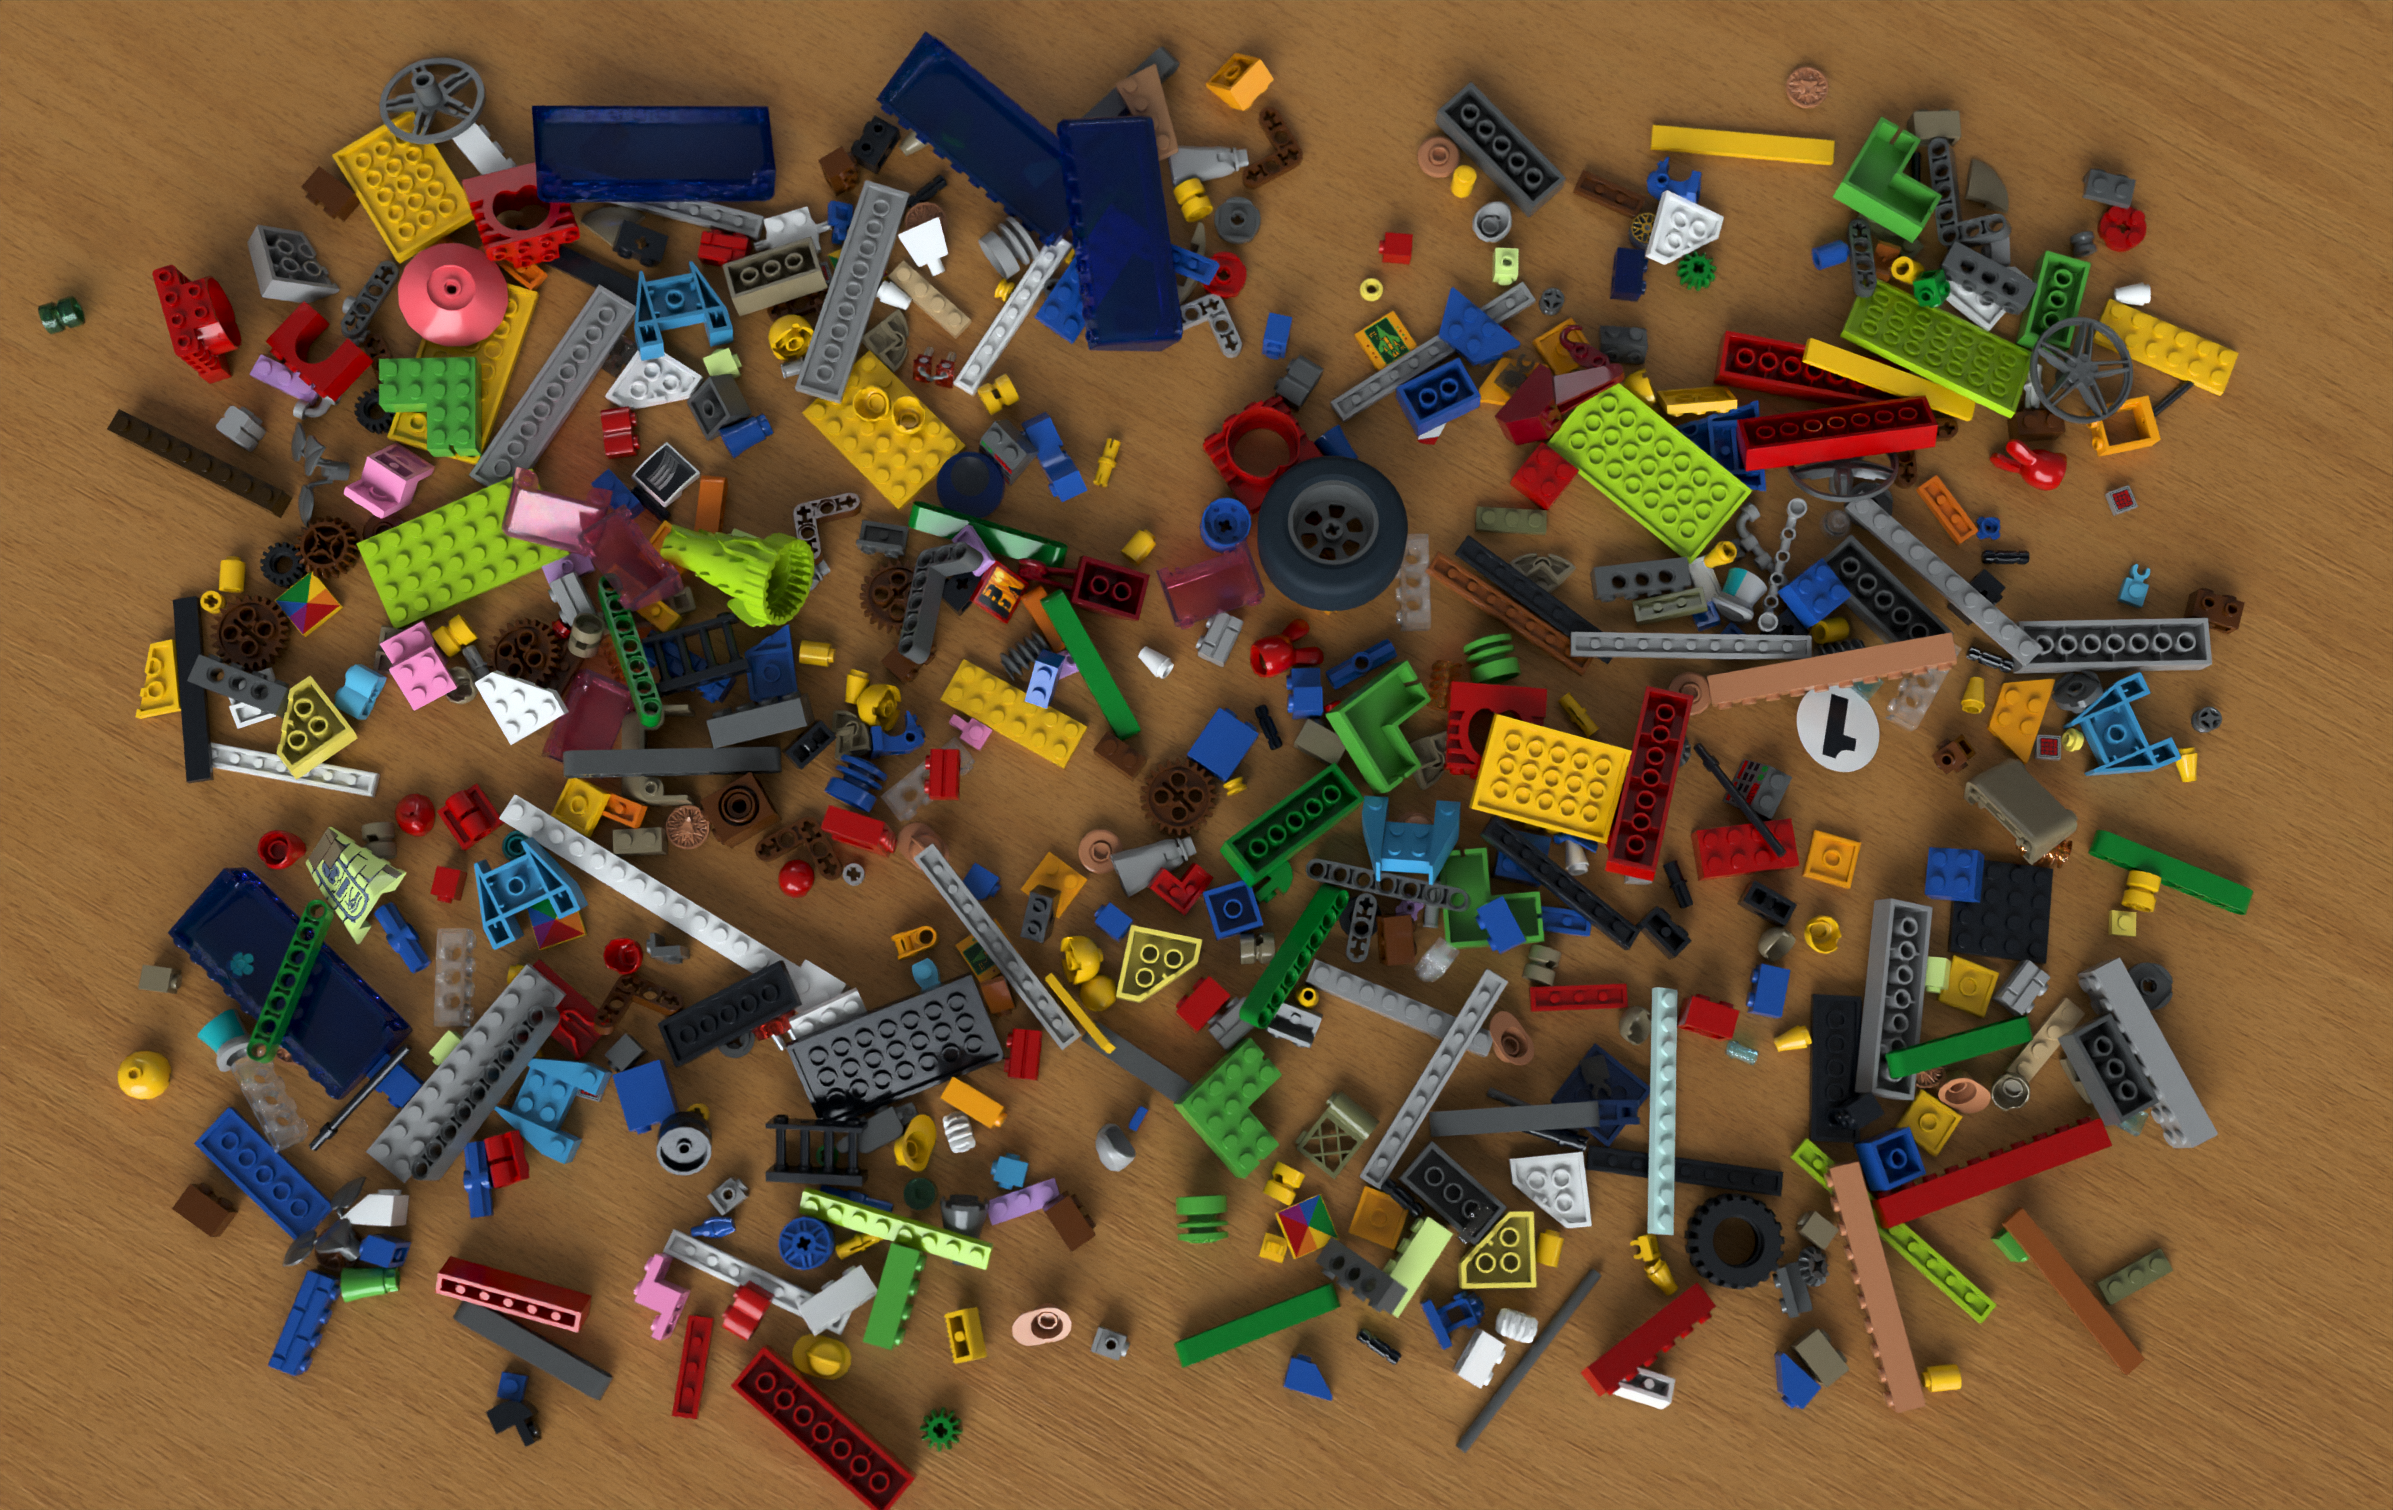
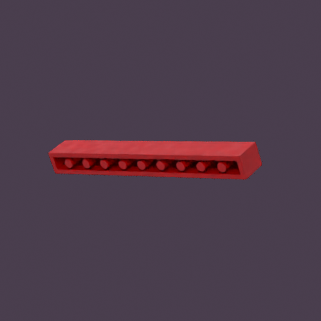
[1871,1116,2112,1229]

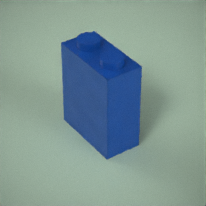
[1187,707,1259,783]
[612,1059,680,1135]

